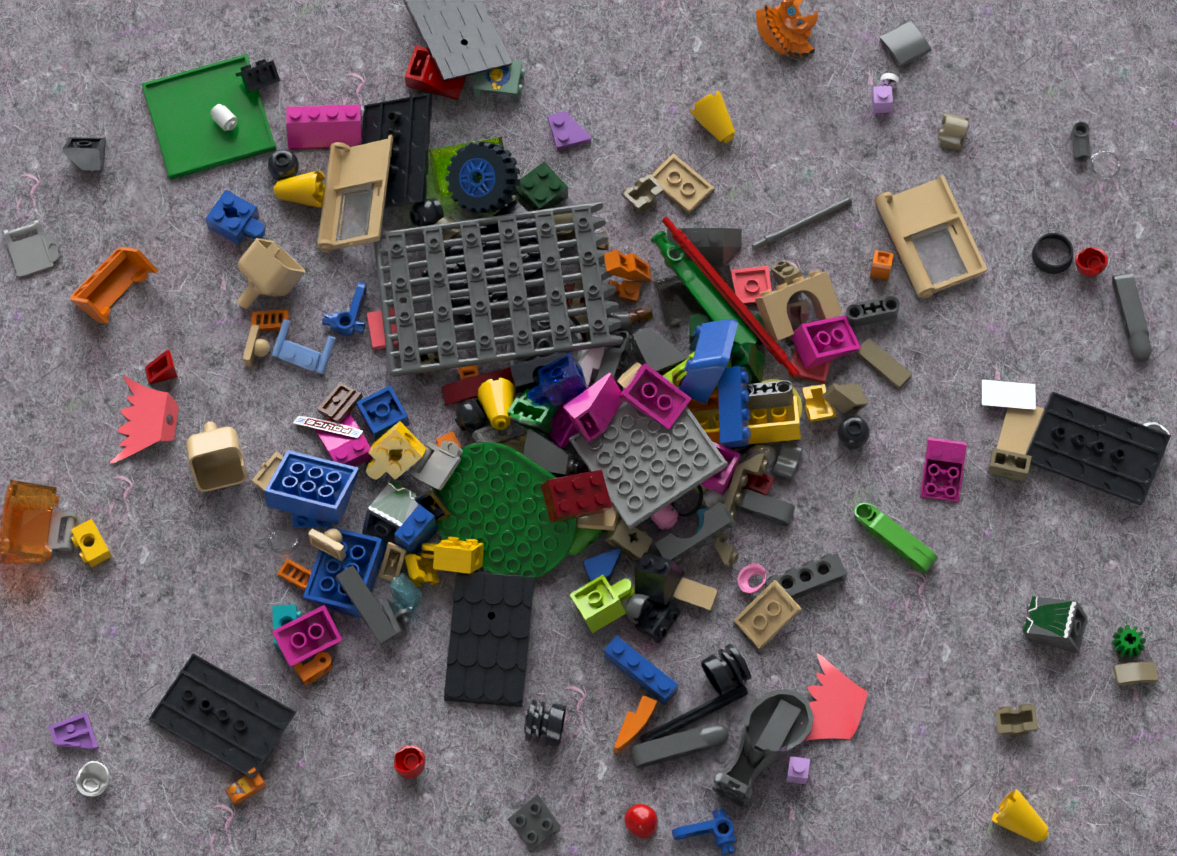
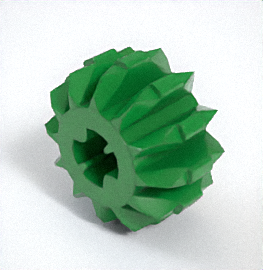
[1111,625,1146,659]

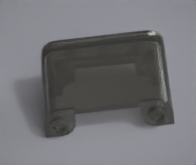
[652,264,736,329]

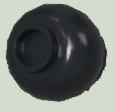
[268,150,299,181]
[410,198,444,227]
[455,398,489,433]
[837,416,870,449]

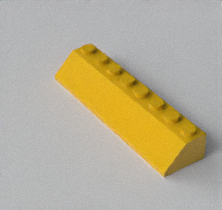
[691,396,801,446]

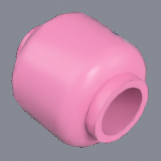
[650,504,679,531]

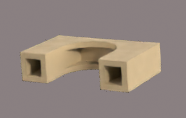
[755,269,843,341]

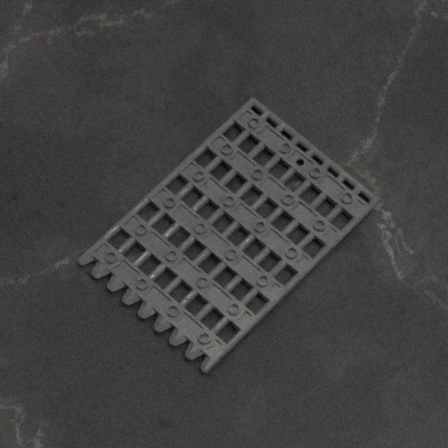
[374,202,624,377]

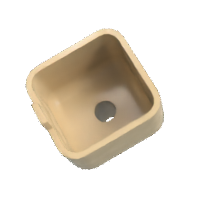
[237,238,305,309]
[186,422,248,492]

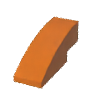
[604,250,652,282]
[614,695,657,754]

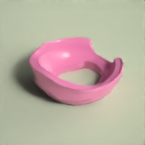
[737,563,766,594]

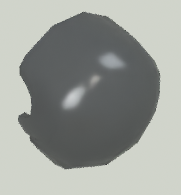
[625,594,650,624]

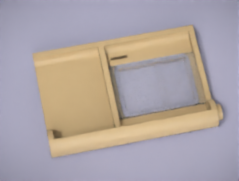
[317,135,393,253]
[874,175,988,299]

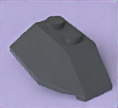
[667,228,742,266]

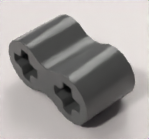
[773,441,803,480]

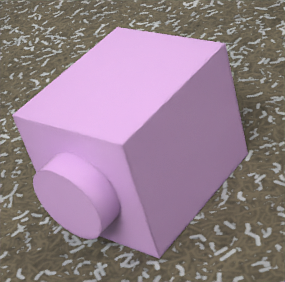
[871,86,893,113]
[786,756,810,784]

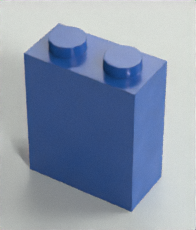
[394,505,437,555]

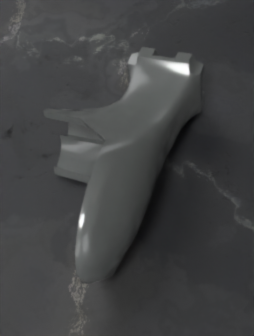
[712,689,814,808]

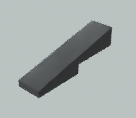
[336,565,397,645]

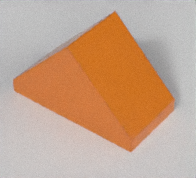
[870,250,893,280]

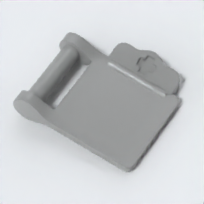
[3,219,60,278]
[408,440,463,491]
[19,510,78,559]

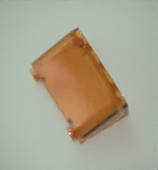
[0,480,59,564]

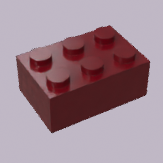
[541,470,612,523]

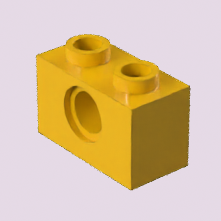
[71,519,112,568]

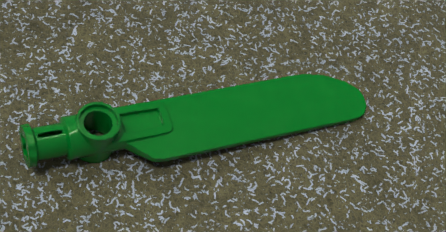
[651,231,758,345]

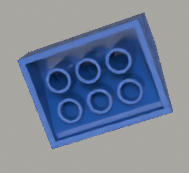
[264,450,359,525]
[303,526,387,618]

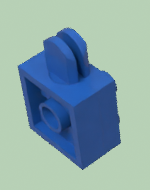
[205,190,265,245]
[356,385,410,442]

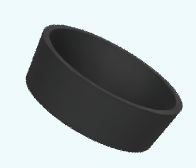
[1032,233,1073,274]

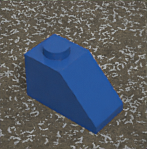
[583,547,621,582]

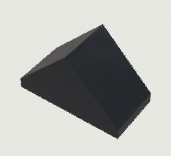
[414,488,451,523]

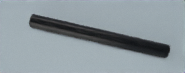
[640,684,748,743]

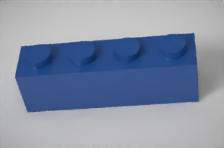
[718,366,751,448]
[604,636,678,705]

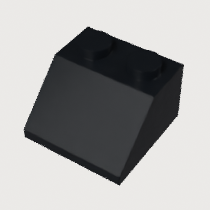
[635,552,684,606]

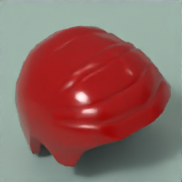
[1075,247,1108,277]
[394,745,426,779]
[624,804,658,839]

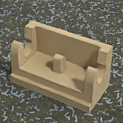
[673,577,718,611]

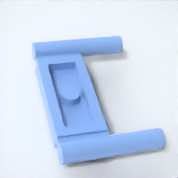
[272,319,336,374]

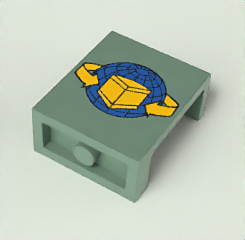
[473,60,525,102]

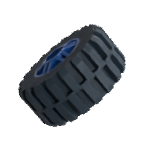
[446,142,520,213]

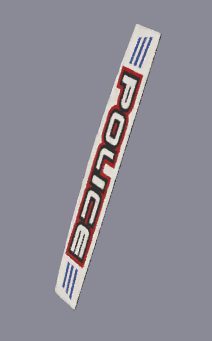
[293,416,363,438]

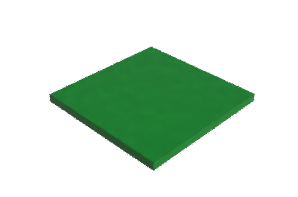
[141,54,277,180]

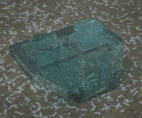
[390,573,423,612]

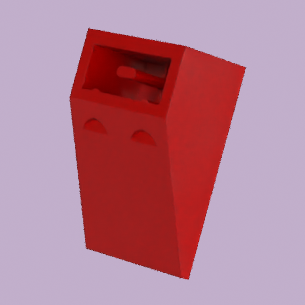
[404,45,466,100]

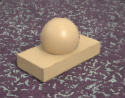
[243,325,270,367]
[308,528,346,561]

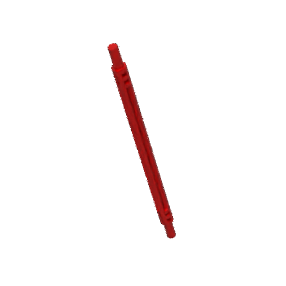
[662,216,800,378]

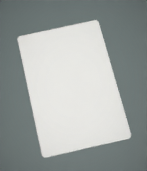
[982,380,1036,410]

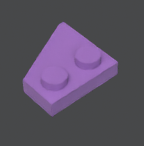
[547,111,591,151]
[49,712,99,750]

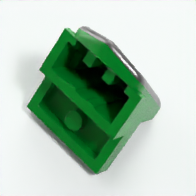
[507,388,561,435]

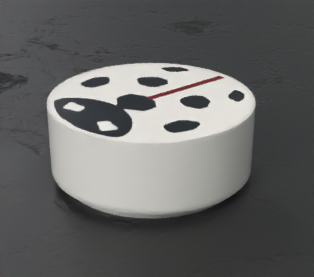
[880,73,899,89]

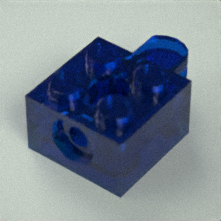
[528,352,588,408]

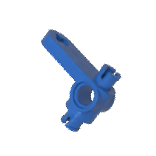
[322,281,367,336]
[672,809,736,855]

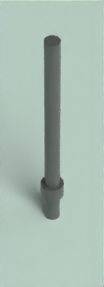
[751,197,852,251]

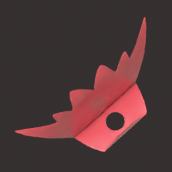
[110,375,179,463]
[801,653,868,742]

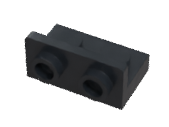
[235,59,281,93]
[635,601,680,643]

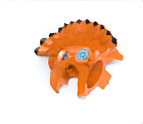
[755,0,818,58]

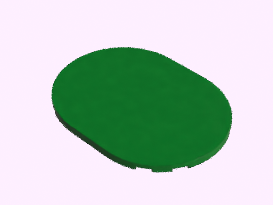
[431,442,577,578]

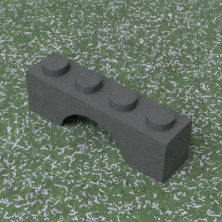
[655,502,737,565]

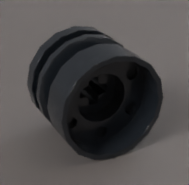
[700,644,751,696]
[524,700,566,747]

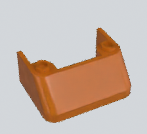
[70,247,158,324]

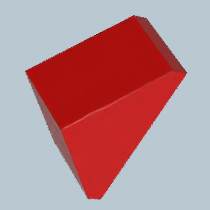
[145,350,178,384]

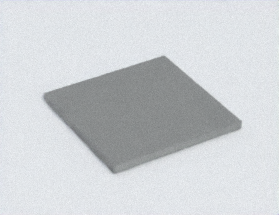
[569,376,728,529]

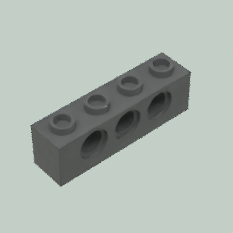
[765,553,847,600]

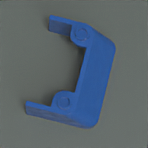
[679,319,738,405]

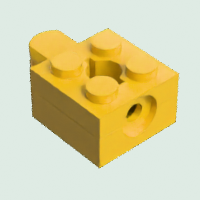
[366,421,426,480]
[421,537,484,574]

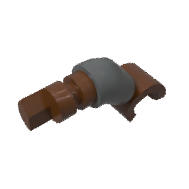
[607,306,653,330]

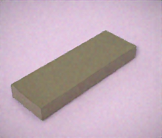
[856,338,912,389]

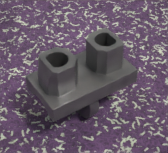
[381,600,412,637]

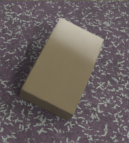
[1113,662,1159,686]

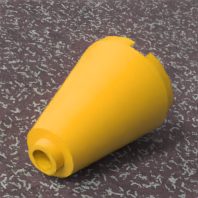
[689,90,736,144]
[273,170,326,208]
[478,378,516,430]
[991,789,1049,843]

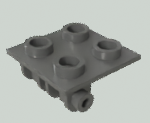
[509,794,561,851]

